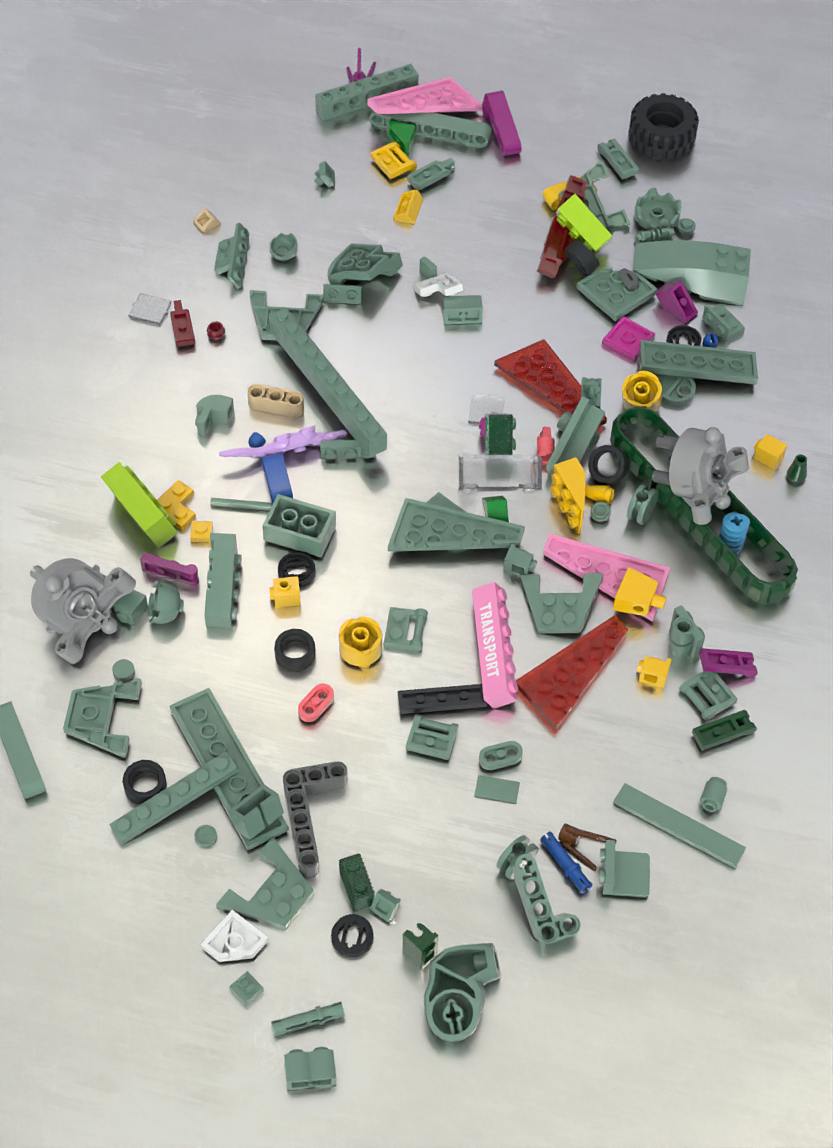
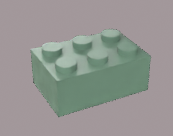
[262,494,336,558]

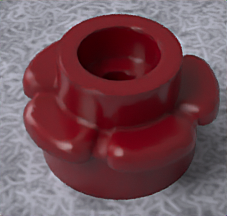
[206,321,226,339]

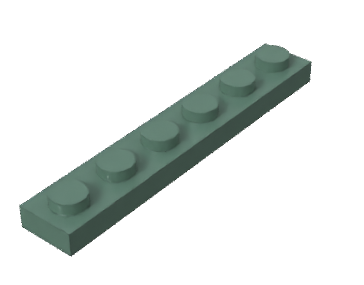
[109,751,239,845]

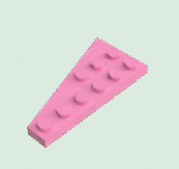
[367,77,483,114]
[543,534,670,622]

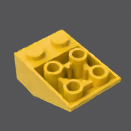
[550,457,585,535]

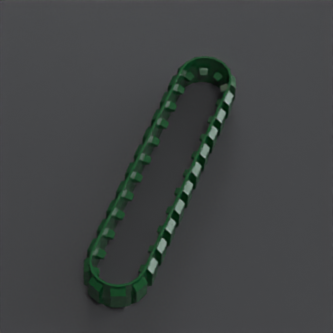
[610,407,798,604]

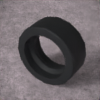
[565,239,600,275]
[588,445,629,484]
[274,629,316,671]
[122,760,167,805]

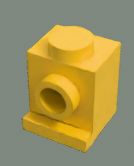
[637,656,671,688]

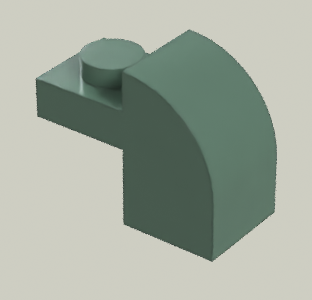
[195,395,234,437]

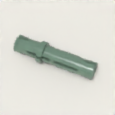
[271,1001,345,1036]

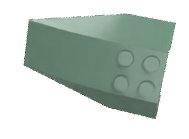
[633,240,751,306]

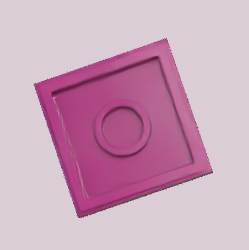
[602,316,656,361]

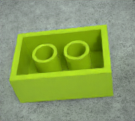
[556,194,612,255]

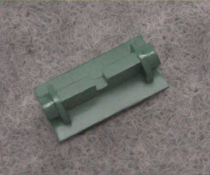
[323,284,362,304]

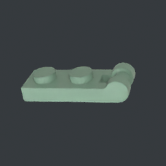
[597,139,639,179]

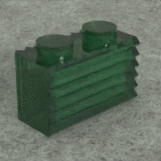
[485,413,516,455]
[339,853,375,911]

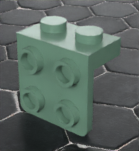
[599,840,650,897]

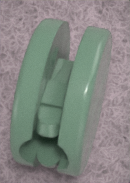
[627,484,659,525]
[496,835,539,880]

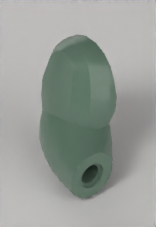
[424,943,501,1042]

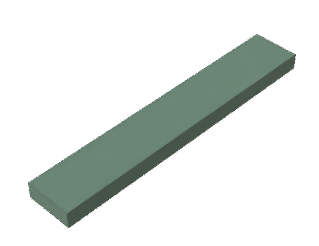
[613,783,746,868]

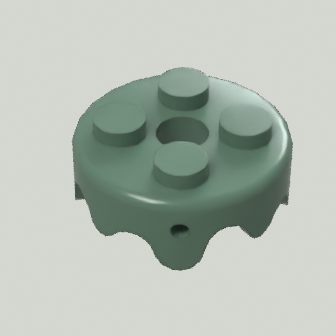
[634,188,682,232]

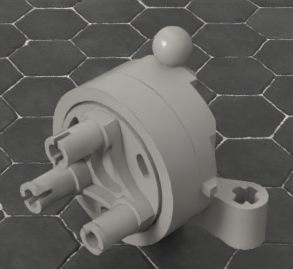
[30,558,136,664]

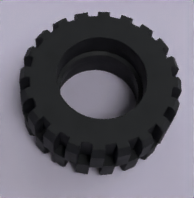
[628,93,699,160]

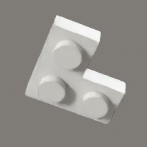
[413,273,463,297]

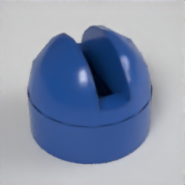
[702,333,718,348]
[248,432,266,448]

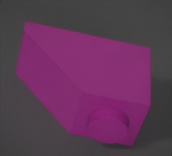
[655,280,698,323]

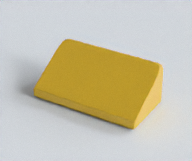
[393,189,423,224]

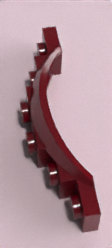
[536,175,587,279]

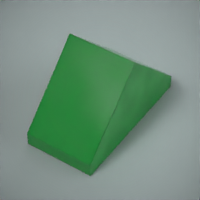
[388,121,415,156]
[482,495,509,522]

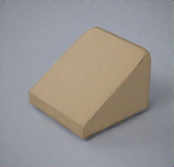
[193,208,221,233]

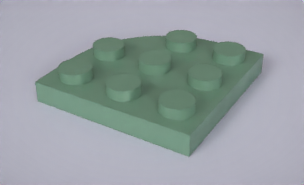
[577,268,658,321]

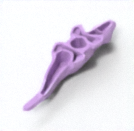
[219,426,347,458]

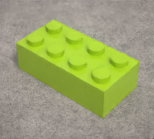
[100,461,178,548]

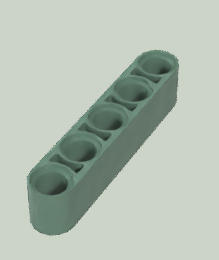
[0,701,46,799]

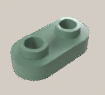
[479,741,523,770]

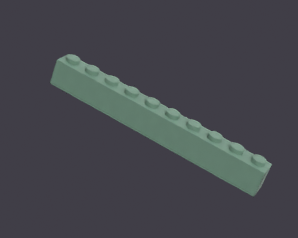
[269,307,387,457]

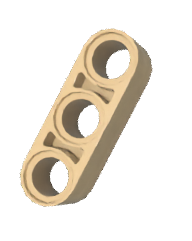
[247,384,304,418]

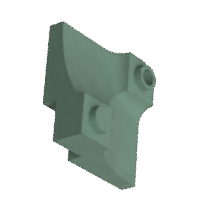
[327,243,403,285]

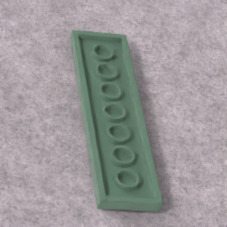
[169,688,289,850]

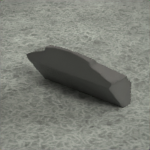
[617,268,639,290]

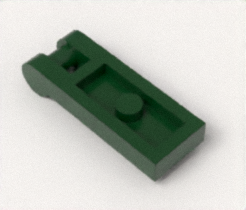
[692,710,757,751]

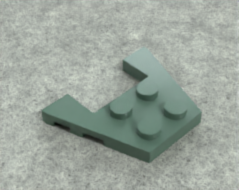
[558,160,631,228]
[249,290,324,340]
[521,573,603,634]
[63,678,142,758]
[216,837,314,929]

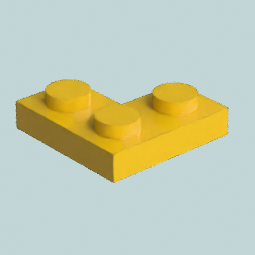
[157,480,196,531]

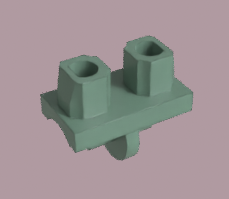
[581,377,602,409]

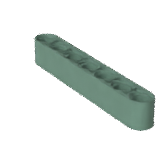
[369,110,492,147]

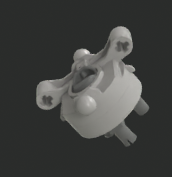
[652,427,749,525]

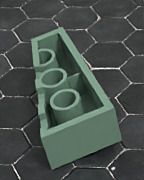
[204,533,242,628]

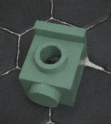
[503,544,537,577]

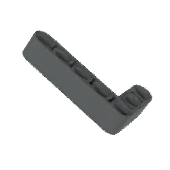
[283,761,348,878]

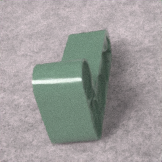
[510,853,581,944]

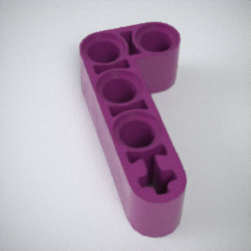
[482,90,522,156]

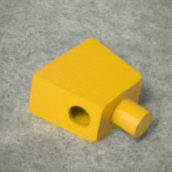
[613,567,667,616]

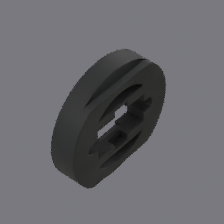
[666,325,702,346]
[278,552,316,586]
[331,914,373,957]

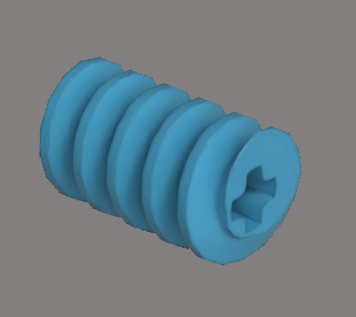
[719,512,750,555]

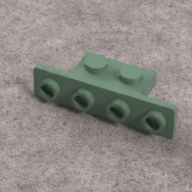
[214,222,250,289]

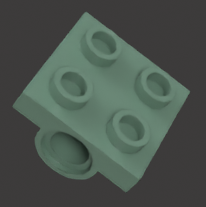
[668,605,705,663]

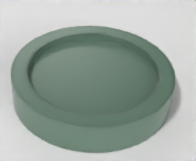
[194,825,217,847]

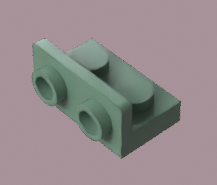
[702,303,745,342]

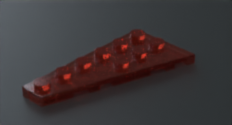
[494,339,607,426]
[515,615,628,730]

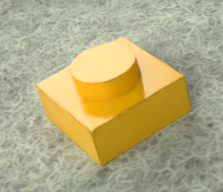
[190,521,213,543]

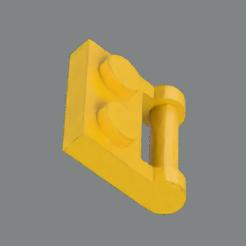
[371,142,417,179]

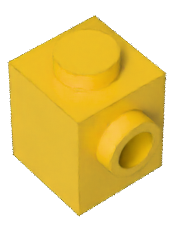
[753,434,787,470]
[269,576,301,608]

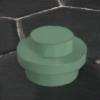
[677,218,696,236]
[590,501,611,522]

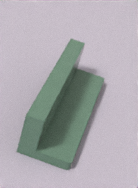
[546,396,605,474]

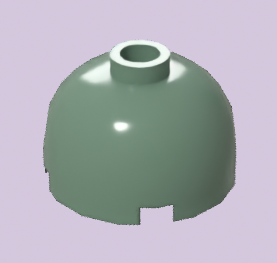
[148,581,184,624]

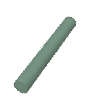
[210,497,273,511]

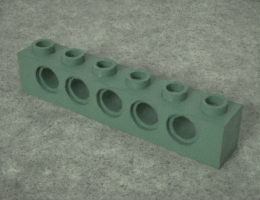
[315,64,419,121]

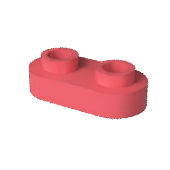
[298,684,334,722]

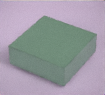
[419,256,437,279]

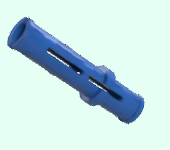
[540,832,593,893]

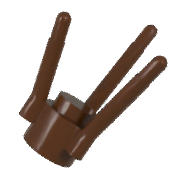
[558,823,617,870]

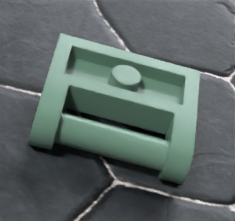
[384,607,428,651]
[679,671,738,722]
[406,714,459,760]

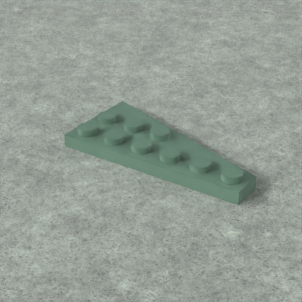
[388,498,525,551]

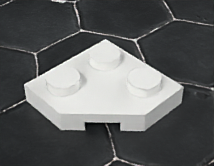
[201,910,268,962]

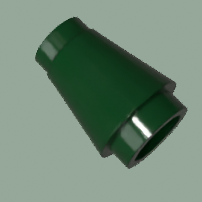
[787,454,807,483]

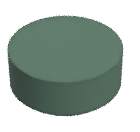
[112,659,135,682]

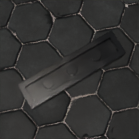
[397,684,487,714]

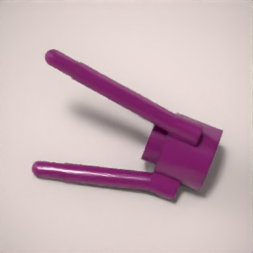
[346,48,376,83]

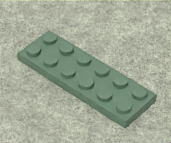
[639,340,758,384]

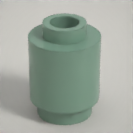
[700,777,728,812]

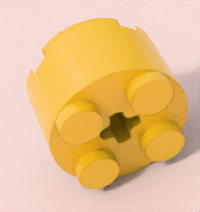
[622,371,662,412]
[339,616,382,668]

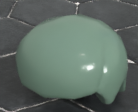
[269,233,298,261]

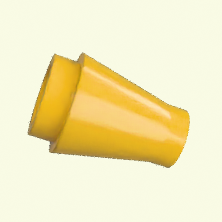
[585,485,614,505]

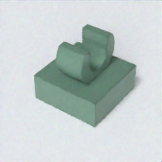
[314,161,335,188]
[370,888,401,922]
[229,971,264,1007]

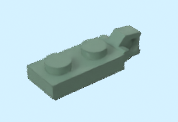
[407,157,455,191]
[320,440,376,459]

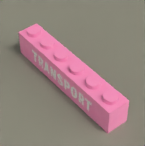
[472,582,518,709]

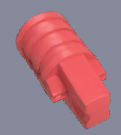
[537,426,555,463]

